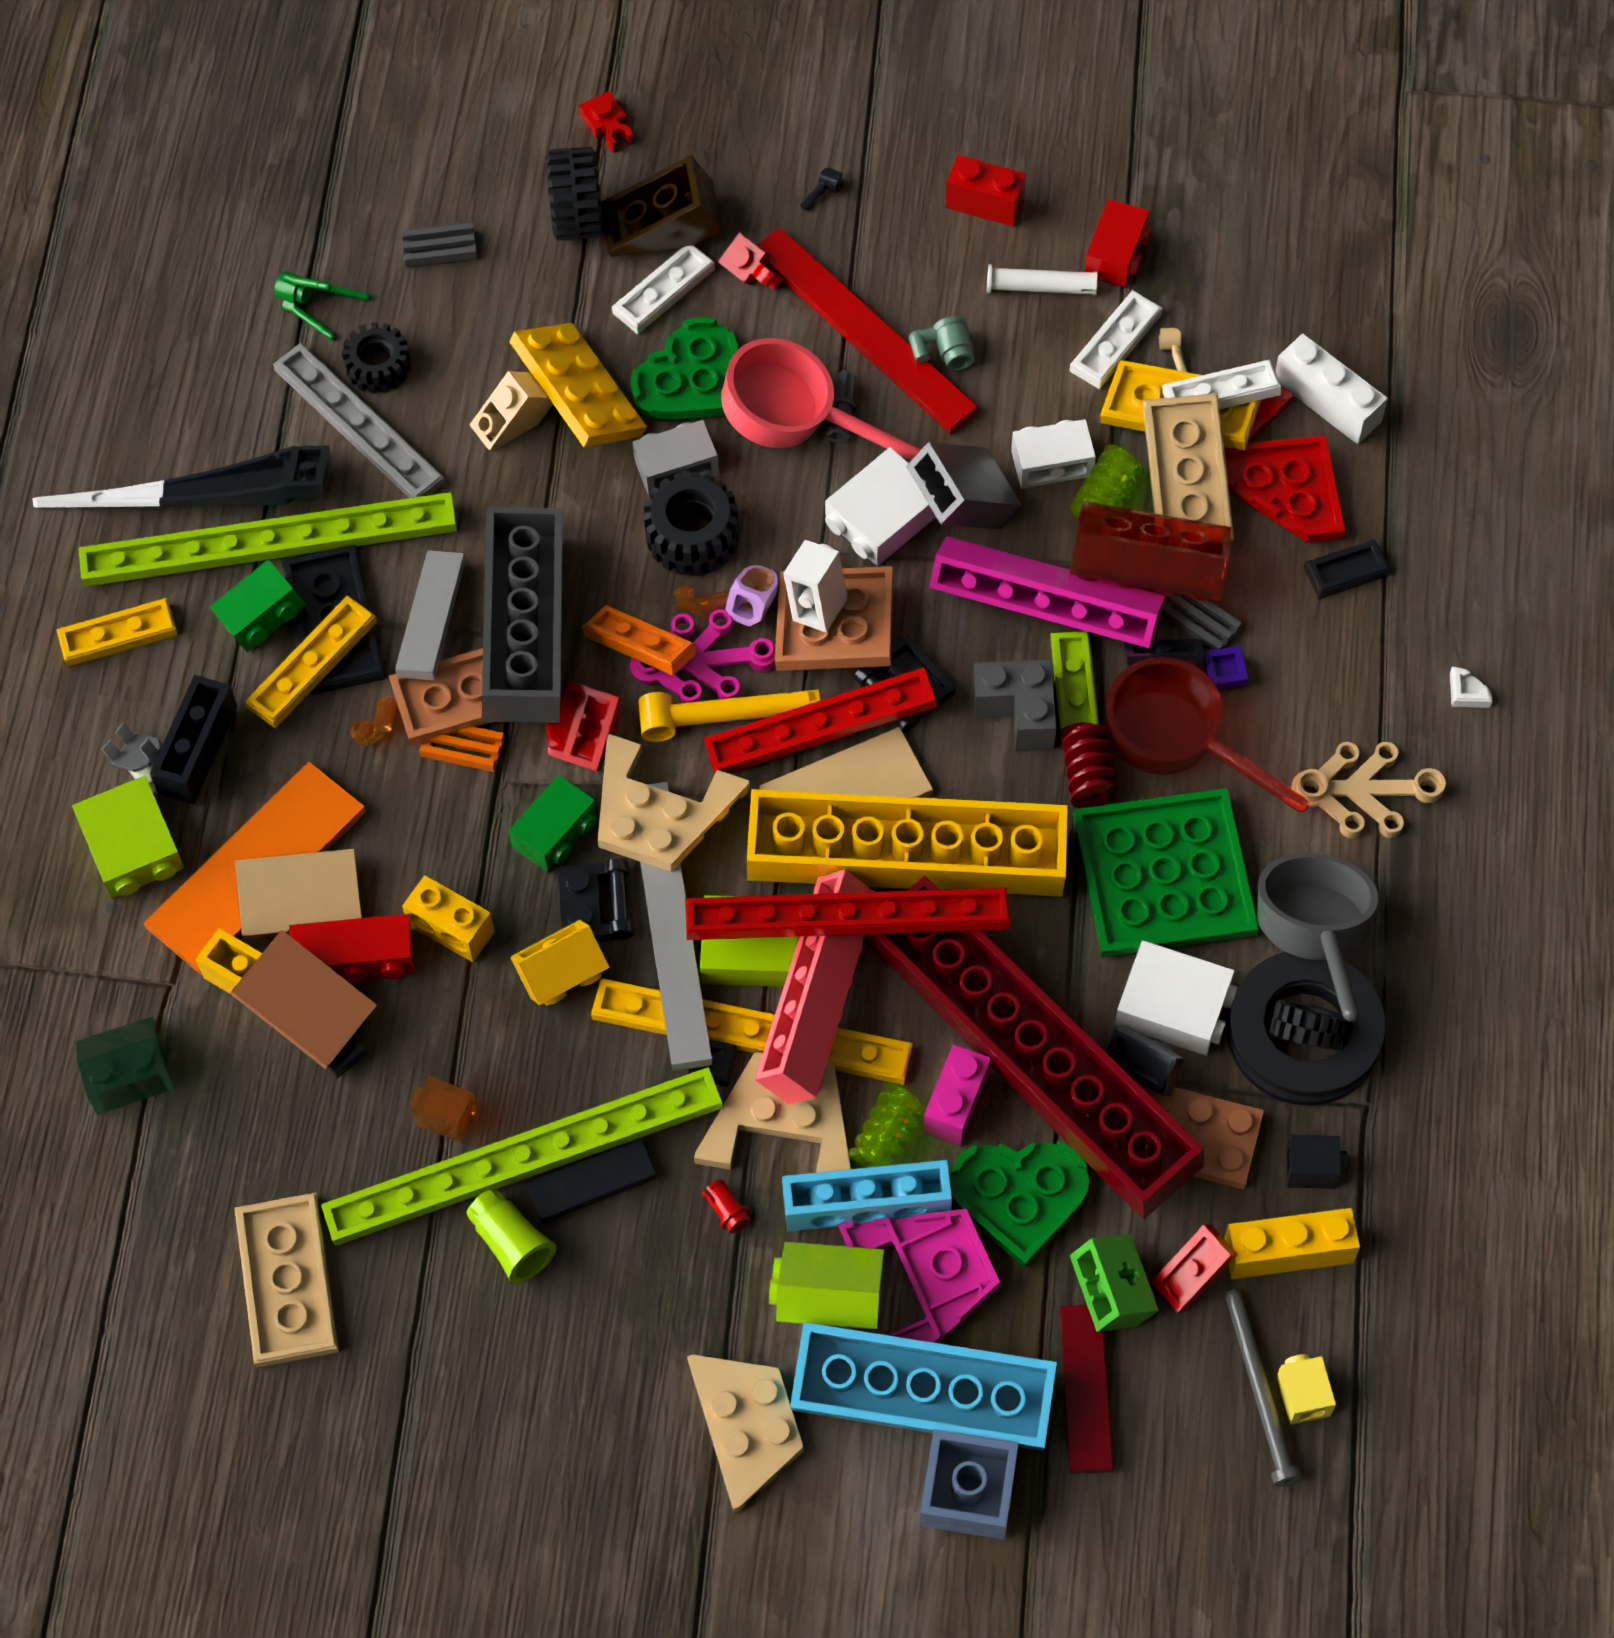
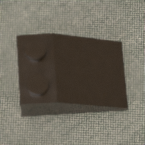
[601,155,722,257]

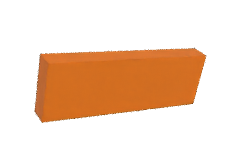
[582,605,697,675]

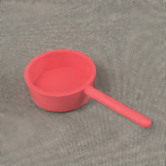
[721,338,922,460]

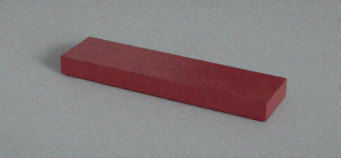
[1059,1305,1113,1474]

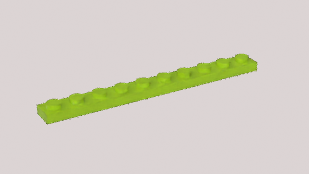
[79,492,457,587]
[321,1067,723,1246]

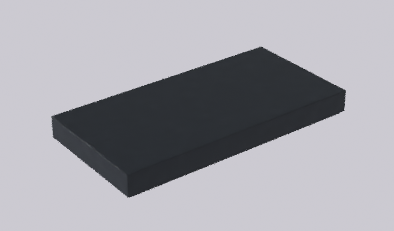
[282,545,385,696]

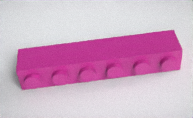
[929,536,1165,648]

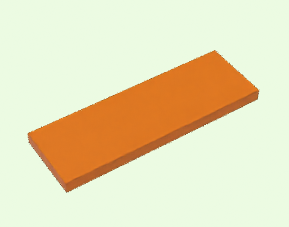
[143,762,366,976]

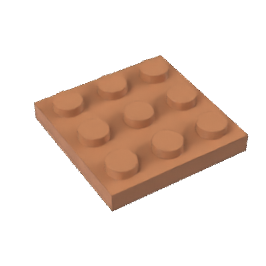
[775,566,894,671]

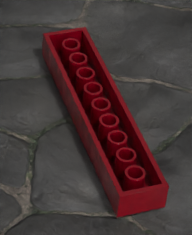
[867,876,1204,1219]

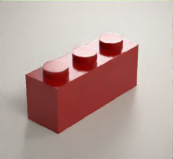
[289,914,415,983]

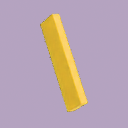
[245,595,377,729]

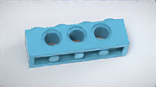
[782,1160,952,1232]

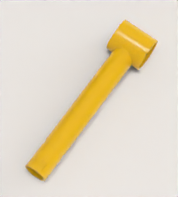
[638,689,820,742]

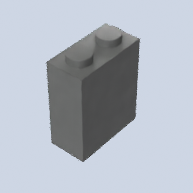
[906,442,1022,529]

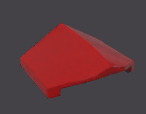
[545,682,621,771]

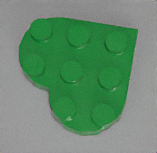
[630,317,738,420]
[950,1141,1090,1268]

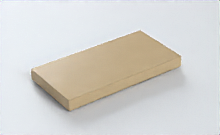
[1142,393,1234,549]
[759,727,933,798]
[235,1193,339,1368]

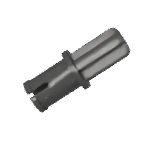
[825,370,857,443]

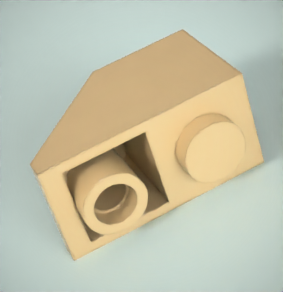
[470,371,553,451]

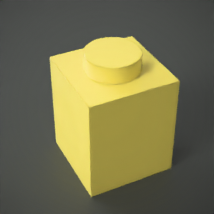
[1277,1354,1336,1425]

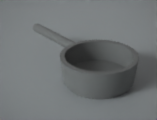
[1257,853,1378,1022]

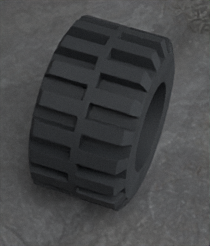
[545,146,603,241]
[643,472,739,576]

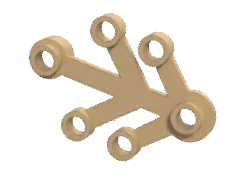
[1291,742,1446,839]

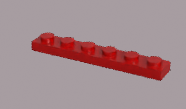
[703,667,937,774]

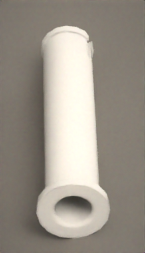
[987,264,1097,295]

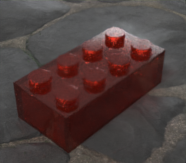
[1070,501,1231,601]

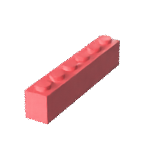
[755,869,874,1105]

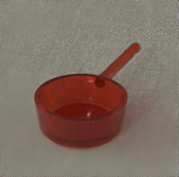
[1106,657,1309,813]

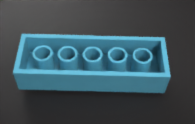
[790,1322,1057,1451]

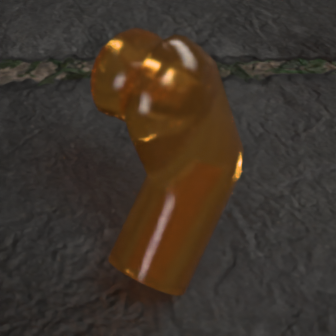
[674,585,729,616]
[350,697,397,745]

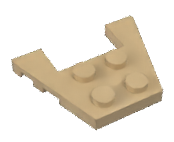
[598,734,750,872]
[694,1052,851,1173]

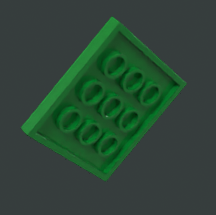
[1072,788,1259,958]

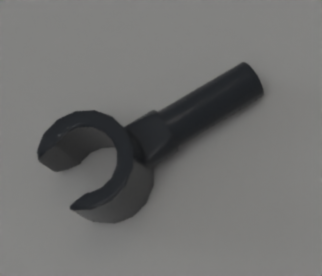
[800,168,844,210]

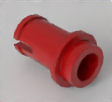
[702,1179,751,1233]

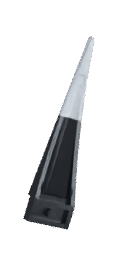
[33,445,331,508]

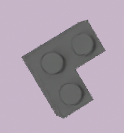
[973,660,1056,751]

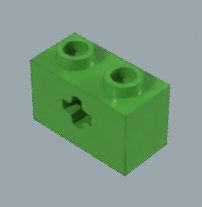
[1069,1234,1159,1332]

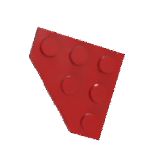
[1224,435,1345,543]

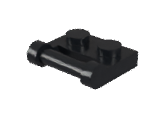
[854,634,956,733]
[557,858,634,942]

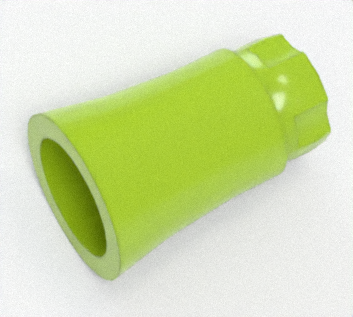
[466,1189,557,1284]

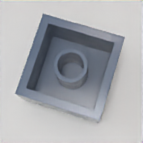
[920,1429,1019,1540]

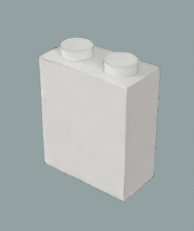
[825,447,936,567]
[1115,940,1238,1056]

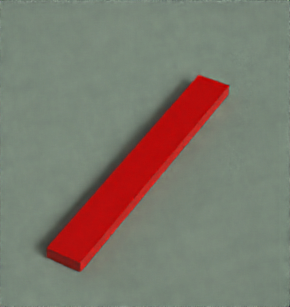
[757,228,977,434]
[685,888,1010,940]

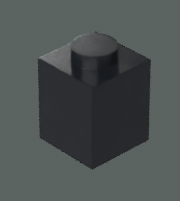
[1286,1134,1348,1189]

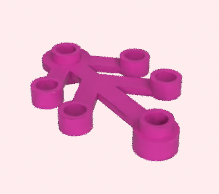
[630,609,776,703]

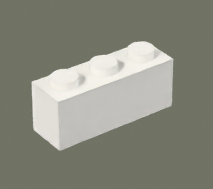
[1275,333,1388,445]

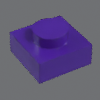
[1204,646,1249,692]

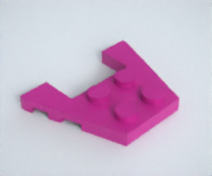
[838,1209,1001,1344]

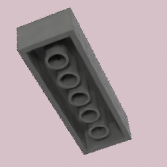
[482,506,563,723]

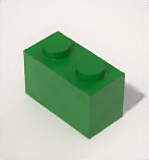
[209,559,306,653]
[508,774,597,873]

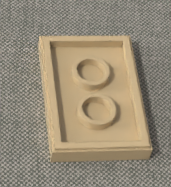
[235,849,362,940]

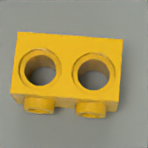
[402,875,495,962]

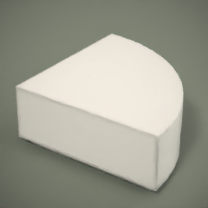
[1450,667,1492,708]

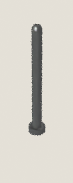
[1226,1289,1303,1487]

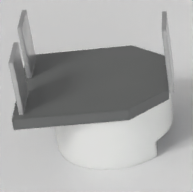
[102,722,162,783]

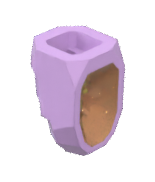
[725,565,778,627]

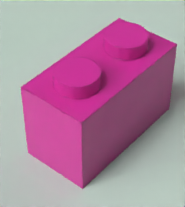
[923,1044,991,1146]

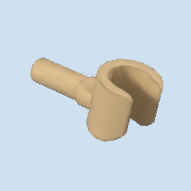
[1159,328,1187,372]

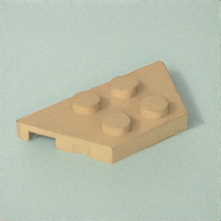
[687,1355,804,1513]

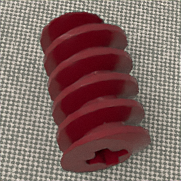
[1060,722,1119,809]

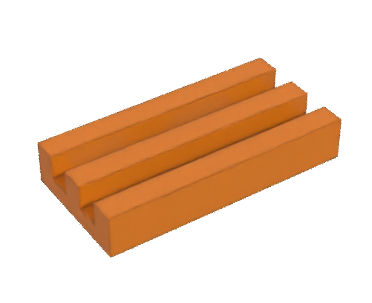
[419,726,505,772]

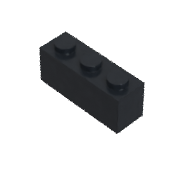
[150,675,238,805]

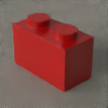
[946,155,1026,227]
[1085,199,1153,288]

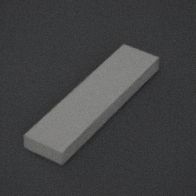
[395,550,466,680]

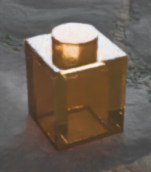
[410,1075,477,1143]

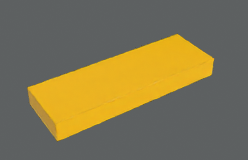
[56,598,178,667]

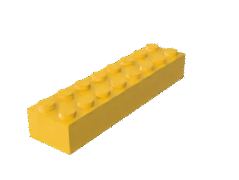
[747,789,1068,897]

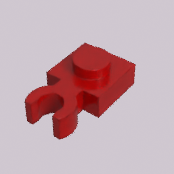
[578,91,633,153]

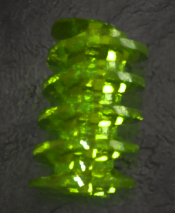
[1070,444,1145,527]
[848,1082,927,1168]

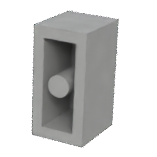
[632,420,719,497]

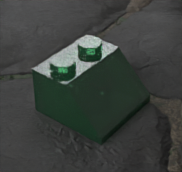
[75,1016,175,1115]

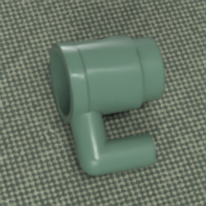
[909,316,975,371]

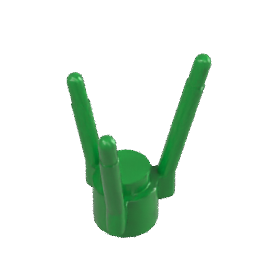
[274,271,370,340]

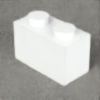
[1011,419,1096,489]
[783,540,848,633]

